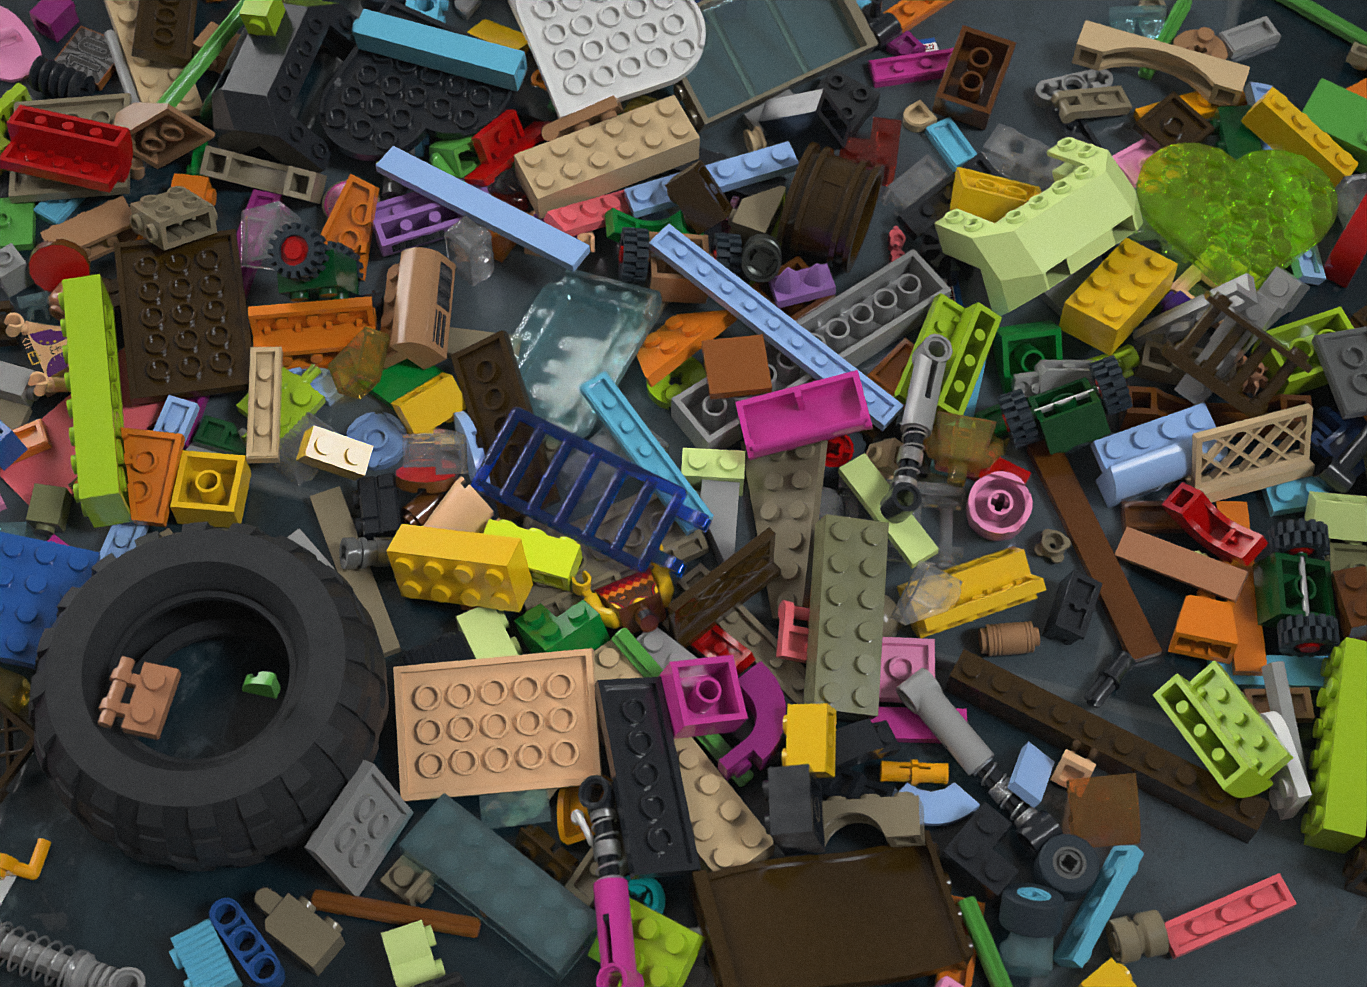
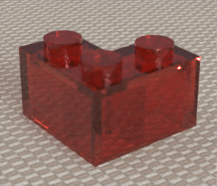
[839,117,902,187]

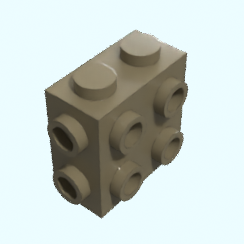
[129,186,218,250]

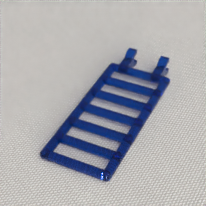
[471,407,712,578]

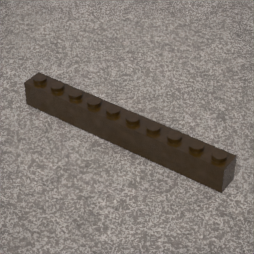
[945,649,1270,843]

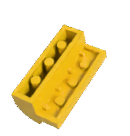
[897,546,1046,638]

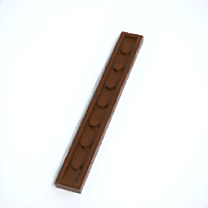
[1026,440,1162,663]

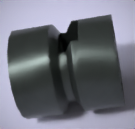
[741,233,781,283]

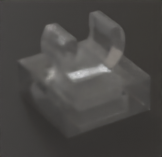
[487,167,521,203]

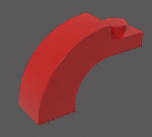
[1161,482,1268,566]

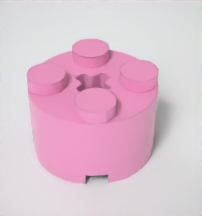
[966,471,1033,541]

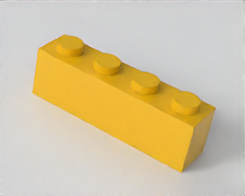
[1241,87,1359,197]

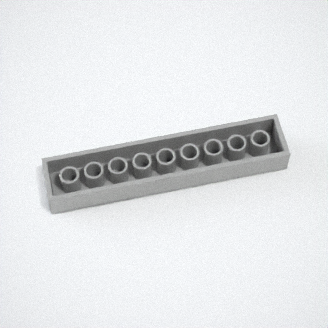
[671,249,951,450]

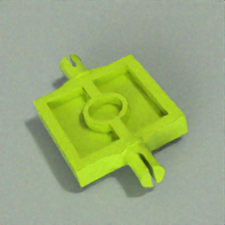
[236,364,326,445]

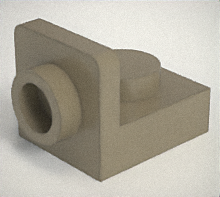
[380,855,435,906]

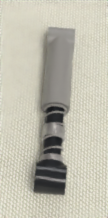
[880,334,952,523]
[896,667,1064,858]

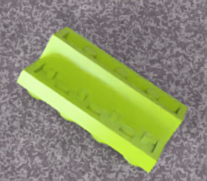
[893,293,1002,425]
[1153,660,1294,798]

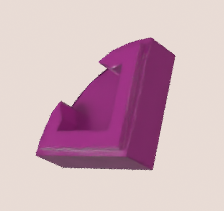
[886,30,926,56]

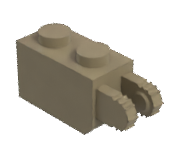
[254,887,346,976]

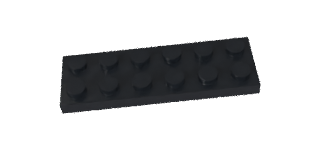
[594,677,701,880]

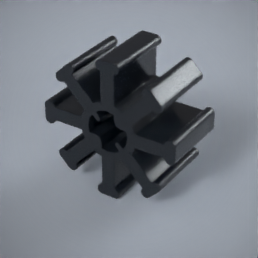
[919,227,975,287]

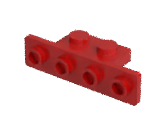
[464,109,553,187]

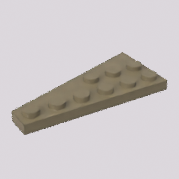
[740,440,828,622]

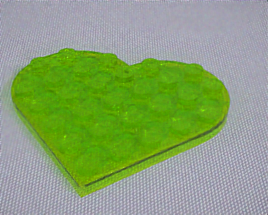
[1136,143,1338,291]

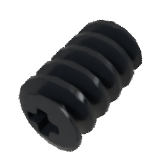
[29,55,95,99]

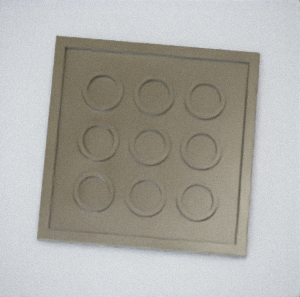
[8,93,131,203]

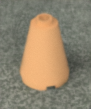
[423,476,500,534]

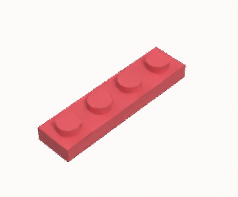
[544,189,633,237]
[1164,873,1297,960]

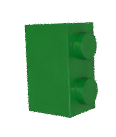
[993,320,1063,394]

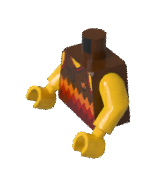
[572,542,674,634]

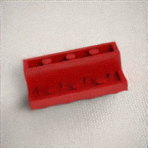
[0,105,133,193]

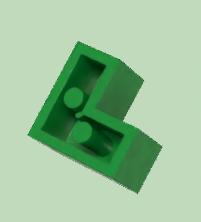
[514,600,611,654]

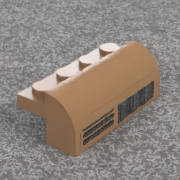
[377,247,456,370]

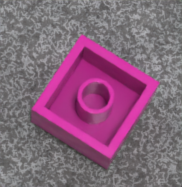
[659,655,748,739]

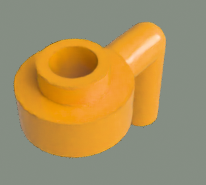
[0,838,51,880]

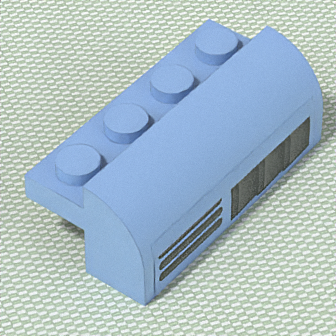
[1090,402,1228,508]

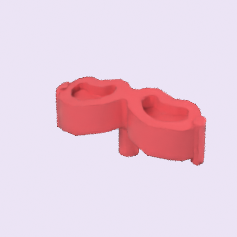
[887,226,906,263]

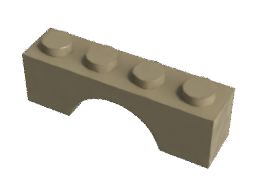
[199,145,327,204]
[823,792,925,847]

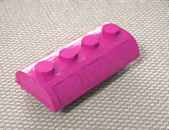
[735,370,873,461]

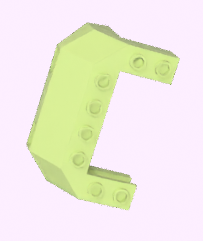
[934,137,1143,316]

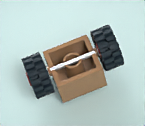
[618,227,742,304]

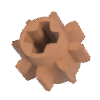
[1235,356,1269,395]

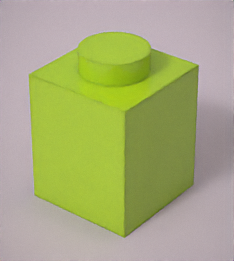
[239,0,286,36]

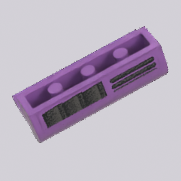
[373,176,489,257]

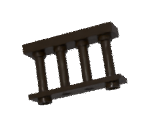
[1160,290,1313,418]

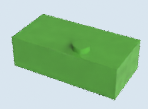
[1302,78,1367,175]

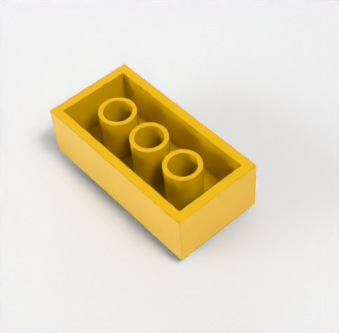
[1059,238,1178,356]
[386,524,533,612]

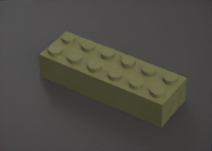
[803,514,889,721]

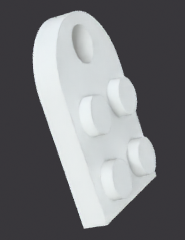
[1260,711,1312,820]

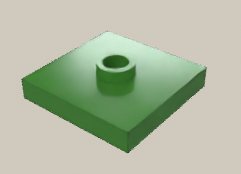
[0,197,36,251]

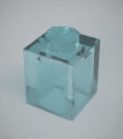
[999,932,1053,979]

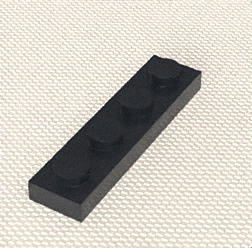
[896,152,999,241]

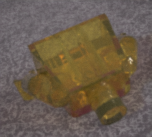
[923,411,1010,487]

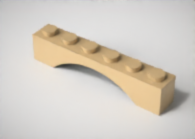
[1072,20,1250,107]

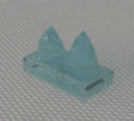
[1109,5,1166,40]
[479,789,551,830]

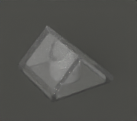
[241,201,301,270]

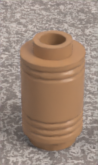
[978,621,1040,657]

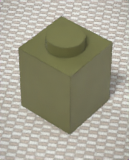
[26,483,73,535]

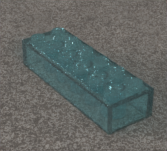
[399,793,598,983]

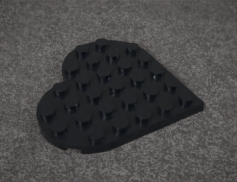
[319,0,515,161]

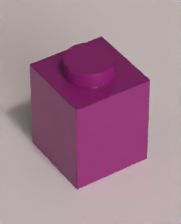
[29,0,79,43]

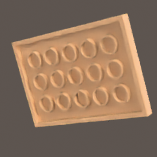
[393,648,603,802]

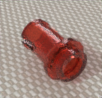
[491,192,529,213]

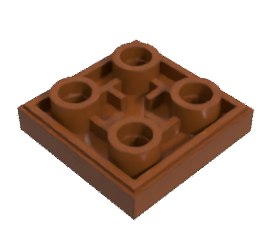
[701,334,772,400]

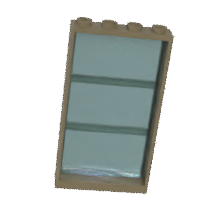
[673,0,878,133]

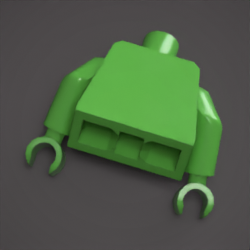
[429,136,515,182]

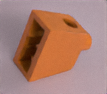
[1168,590,1238,664]

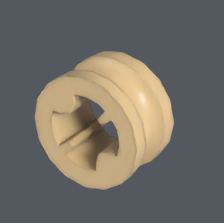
[743,126,767,152]

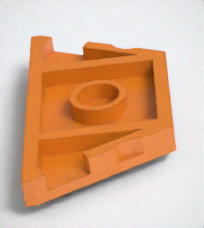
[634,310,737,387]

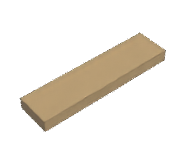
[246,347,283,463]

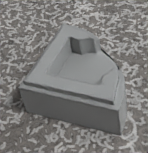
[454,0,482,21]

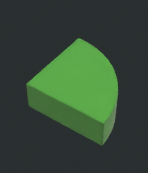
[242,671,281,699]

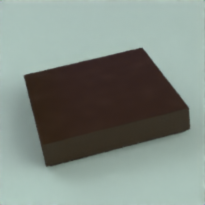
[1133,91,1215,165]

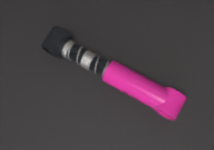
[578,775,644,987]

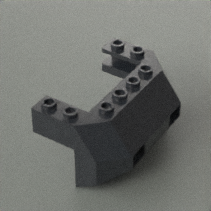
[212,0,359,173]

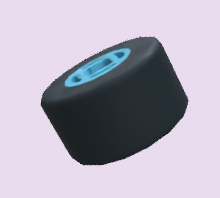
[999,883,1065,938]

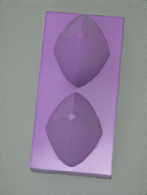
[769,263,836,308]

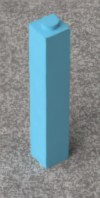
[352,9,528,92]

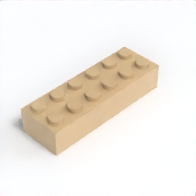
[514,95,700,220]

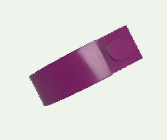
[718,661,786,781]

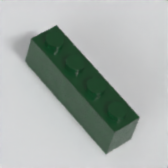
[1209,105,1274,217]

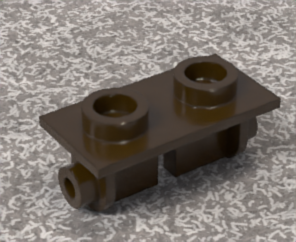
[513,824,579,892]

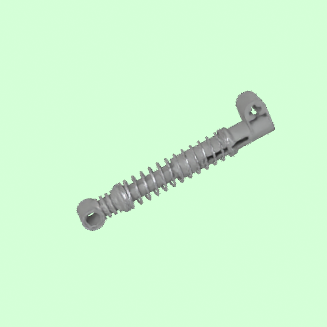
[0,920,146,987]

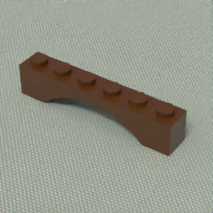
[1118,386,1313,439]

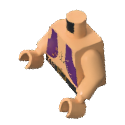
[4,312,71,397]

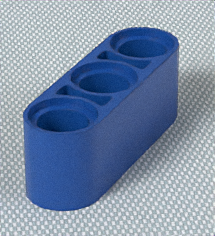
[209,898,285,987]

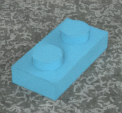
[1261,476,1330,517]

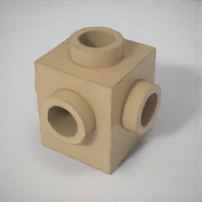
[866,438,903,485]

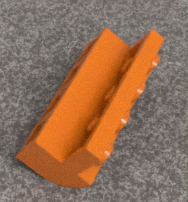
[248,296,379,369]

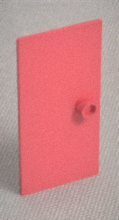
[0,347,166,505]

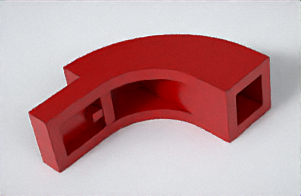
[1323,193,1367,288]

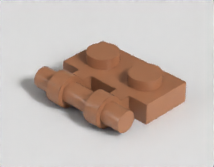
[98,657,181,740]

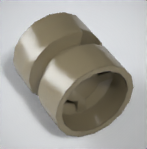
[1106,909,1169,964]

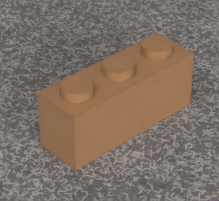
[40,196,139,262]

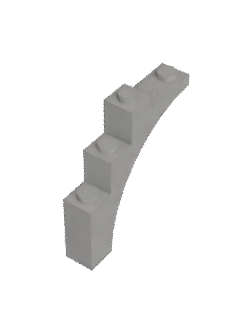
[1174,266,1310,405]

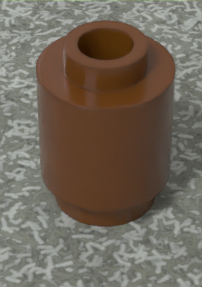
[401,489,444,526]

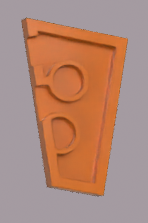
[320,174,379,281]
[120,427,185,528]

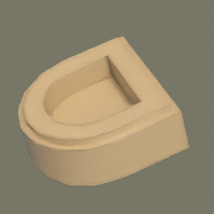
[903,99,937,132]

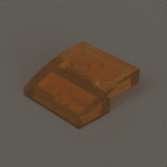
[1066,773,1141,848]

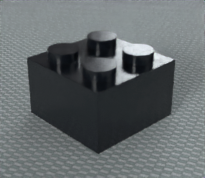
[763,764,826,856]

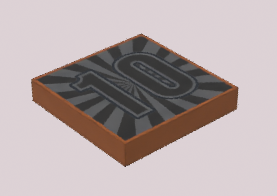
[55,26,116,91]

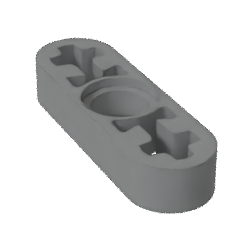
[1033,69,1113,109]

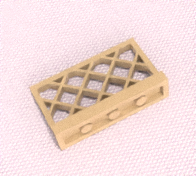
[1186,403,1315,503]

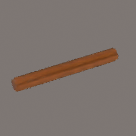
[311,889,481,938]

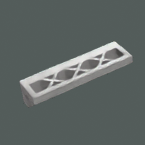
[1133,273,1258,344]

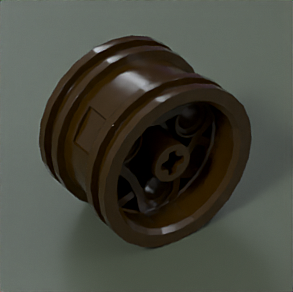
[776,142,885,273]

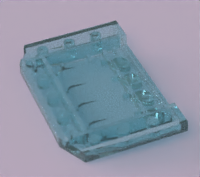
[510,269,662,440]

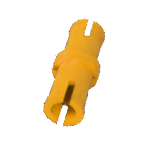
[879,759,949,786]

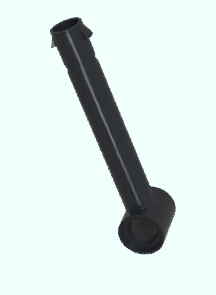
[1312,424,1367,494]

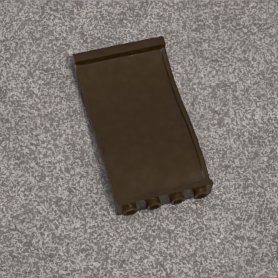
[688,830,974,987]

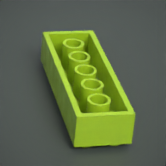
[1301,637,1367,854]

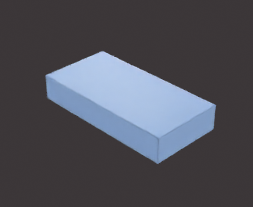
[1007,742,1054,808]

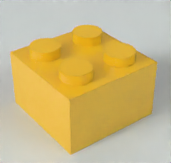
[170,450,252,528]

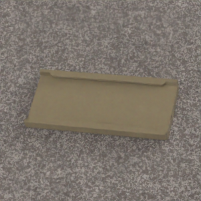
[523,488,709,617]

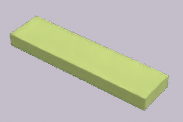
[838,453,939,569]

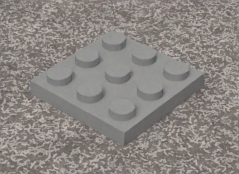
[304,760,414,896]

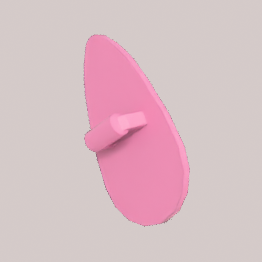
[0,6,42,82]

